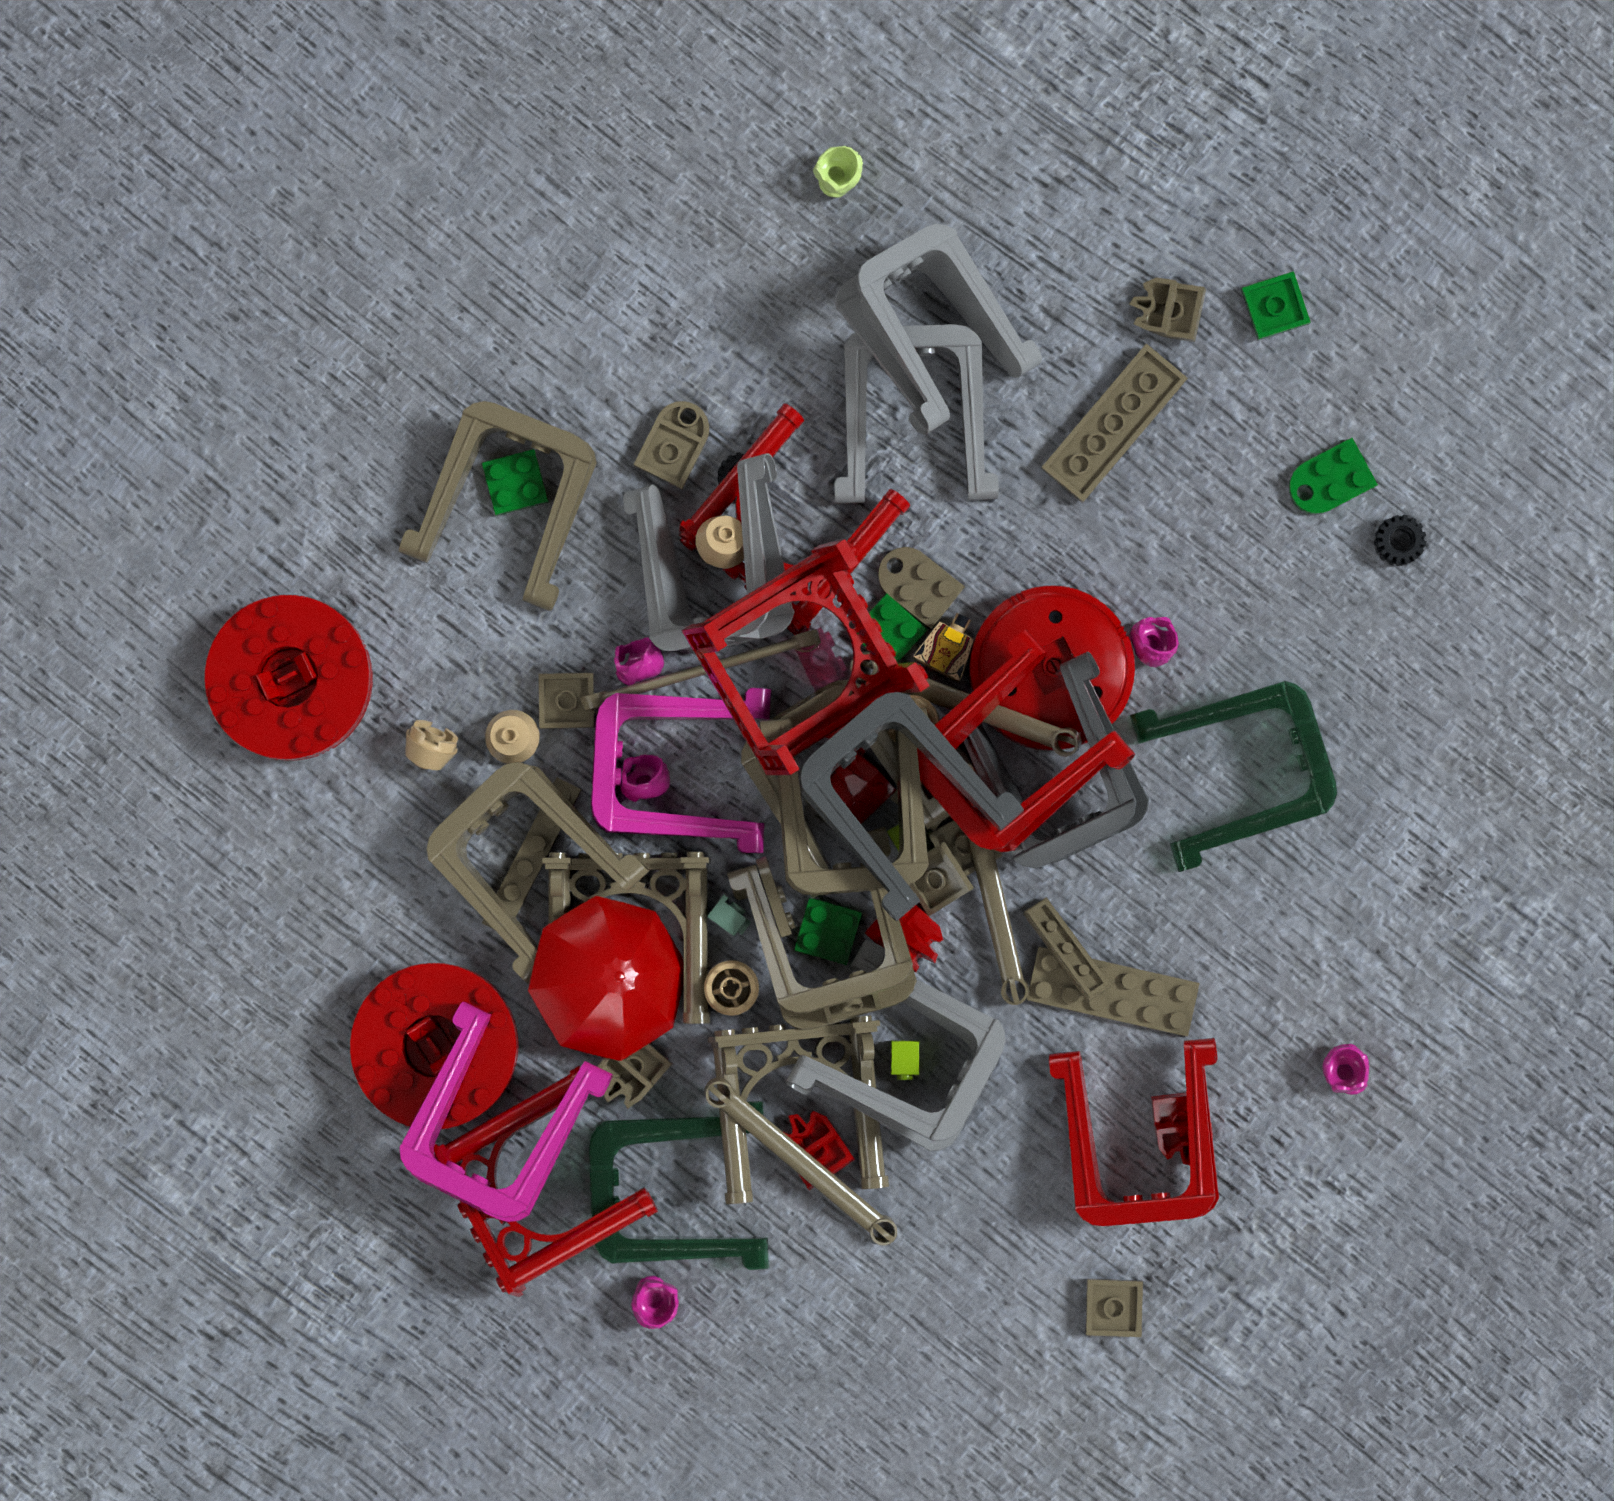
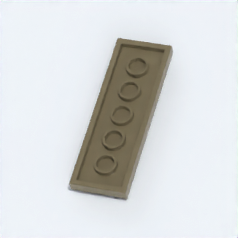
[1041,344,1188,503]
[1026,947,1200,1037]

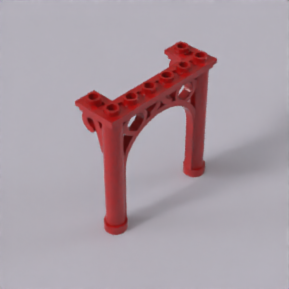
[679,403,910,635]
[434,1066,658,1297]

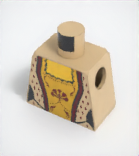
[913,613,974,683]

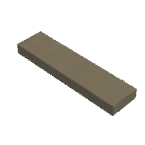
[1023,897,1111,1002]

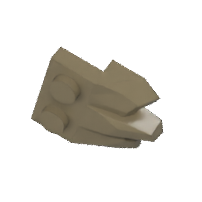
[1129,278,1206,342]
[598,1043,673,1109]

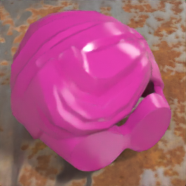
[1130,617,1179,667]
[614,637,664,686]
[620,755,670,803]
[1322,1044,1369,1095]
[631,1276,679,1329]

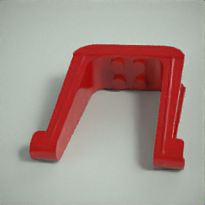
[917,630,1135,852]
[1049,1038,1219,1226]

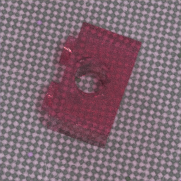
[795,627,847,691]

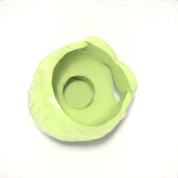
[813,146,863,198]

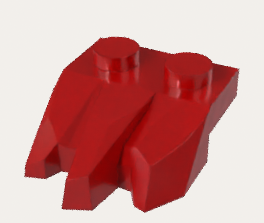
[830,751,896,824]
[865,905,944,972]
[1151,1092,1213,1166]
[783,1111,855,1190]

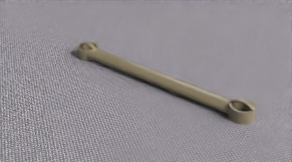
[580,629,821,714]
[850,652,1082,757]
[967,763,1029,1005]
[704,1077,898,1245]

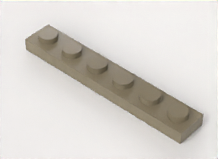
[482,777,582,929]

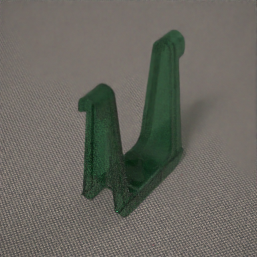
[1130,681,1337,872]
[589,1101,769,1270]

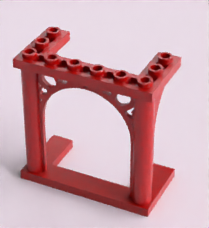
[681,539,929,775]

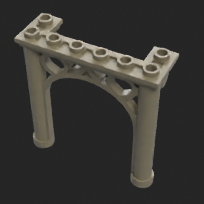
[542,852,711,1024]
[708,1015,889,1204]

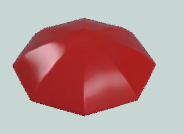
[528,896,684,1061]

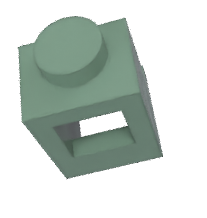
[707,895,751,936]

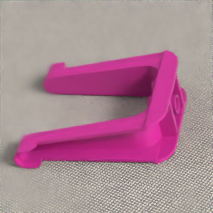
[591,688,771,853]
[399,1001,613,1222]

